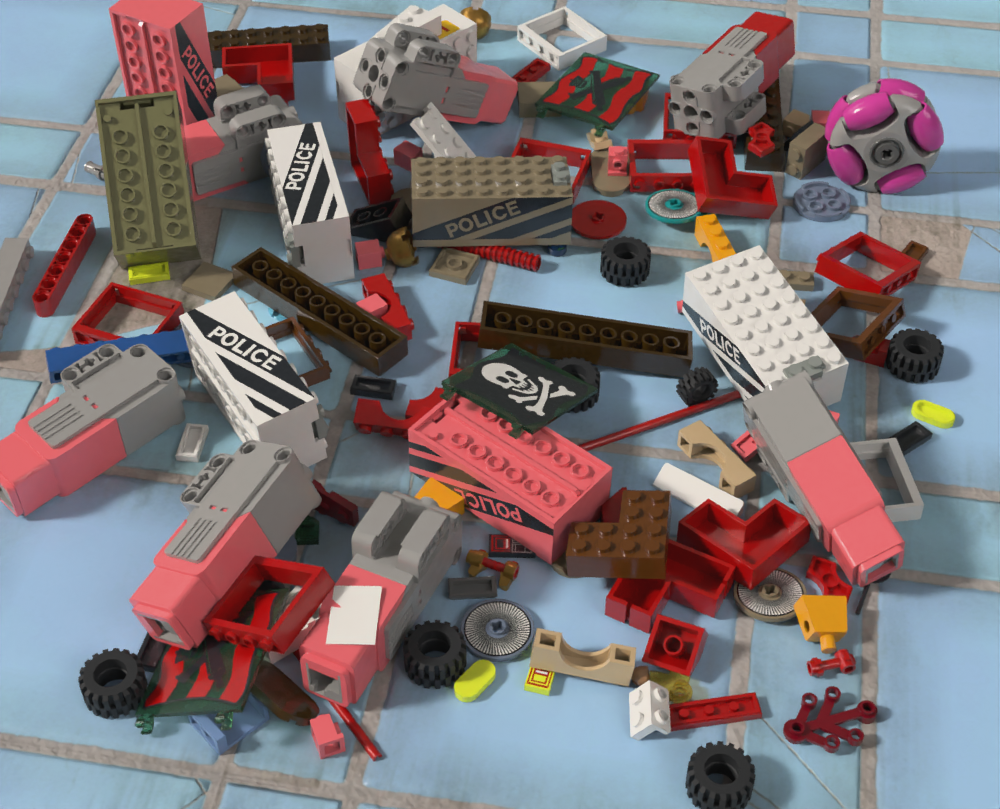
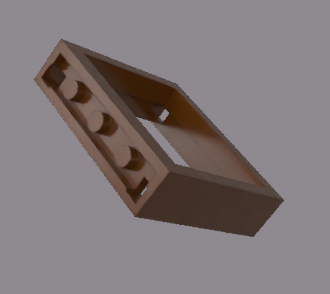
[811,286,906,361]
[265,316,332,387]

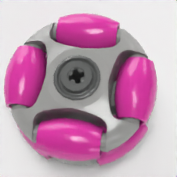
[825,78,944,194]

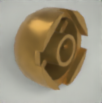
[460,7,491,40]
[384,227,419,268]

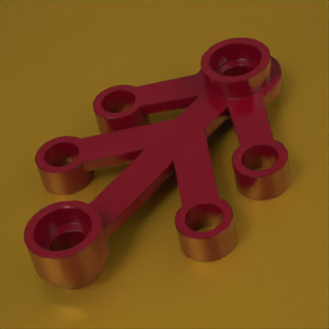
[783,686,878,753]

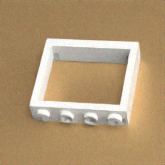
[517,6,607,71]
[850,438,924,522]

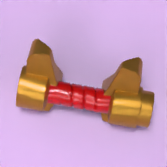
[466,549,520,591]

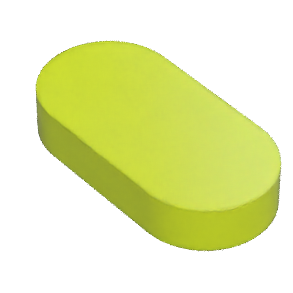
[911,400,955,429]
[454,660,496,702]

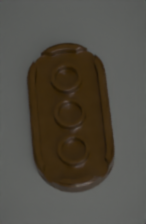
[250,658,319,726]

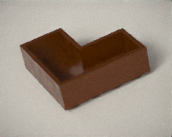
[566,490,672,579]

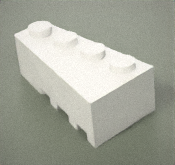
[370,5,442,39]

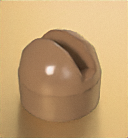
[631,666,649,686]

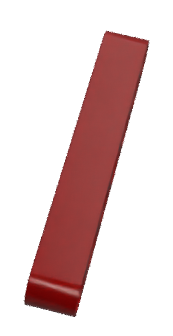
[32,214,96,318]

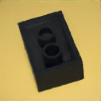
[349,197,412,242]

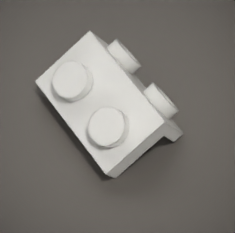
[629,680,671,741]

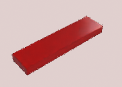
[669,692,762,731]

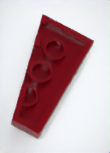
[312,479,359,527]

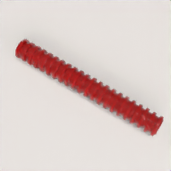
[412,234,541,272]

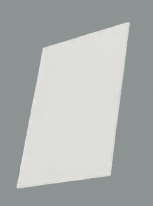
[326,586,382,645]

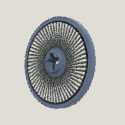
[461,599,534,662]

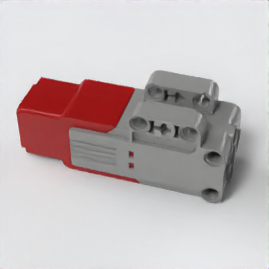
[668,12,795,139]

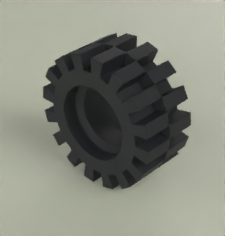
[676,367,719,407]

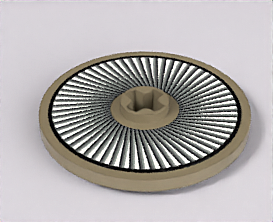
[733,568,807,622]

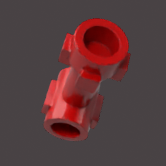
[807,649,856,677]

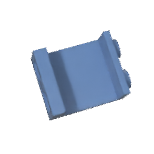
[186,691,270,755]

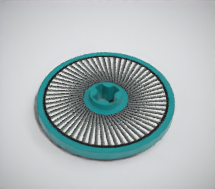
[645,189,702,224]

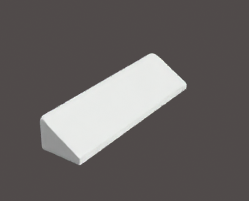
[652,463,745,517]

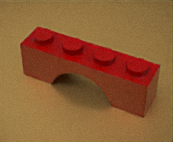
[361,273,415,340]
[353,398,434,440]

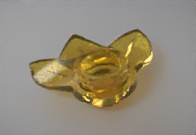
[649,670,693,703]

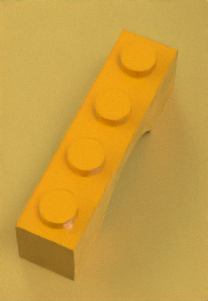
[694,214,736,262]

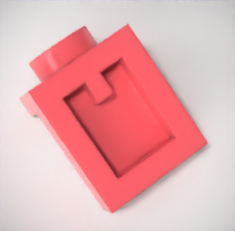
[730,430,758,463]

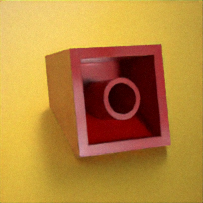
[642,614,708,677]

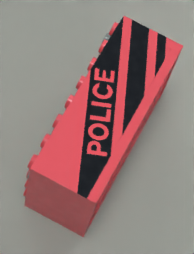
[109,0,217,126]
[408,378,613,565]

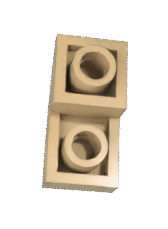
[586,127,613,150]

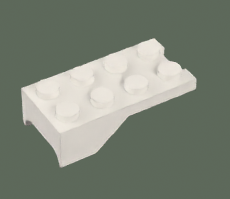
[410,102,477,158]

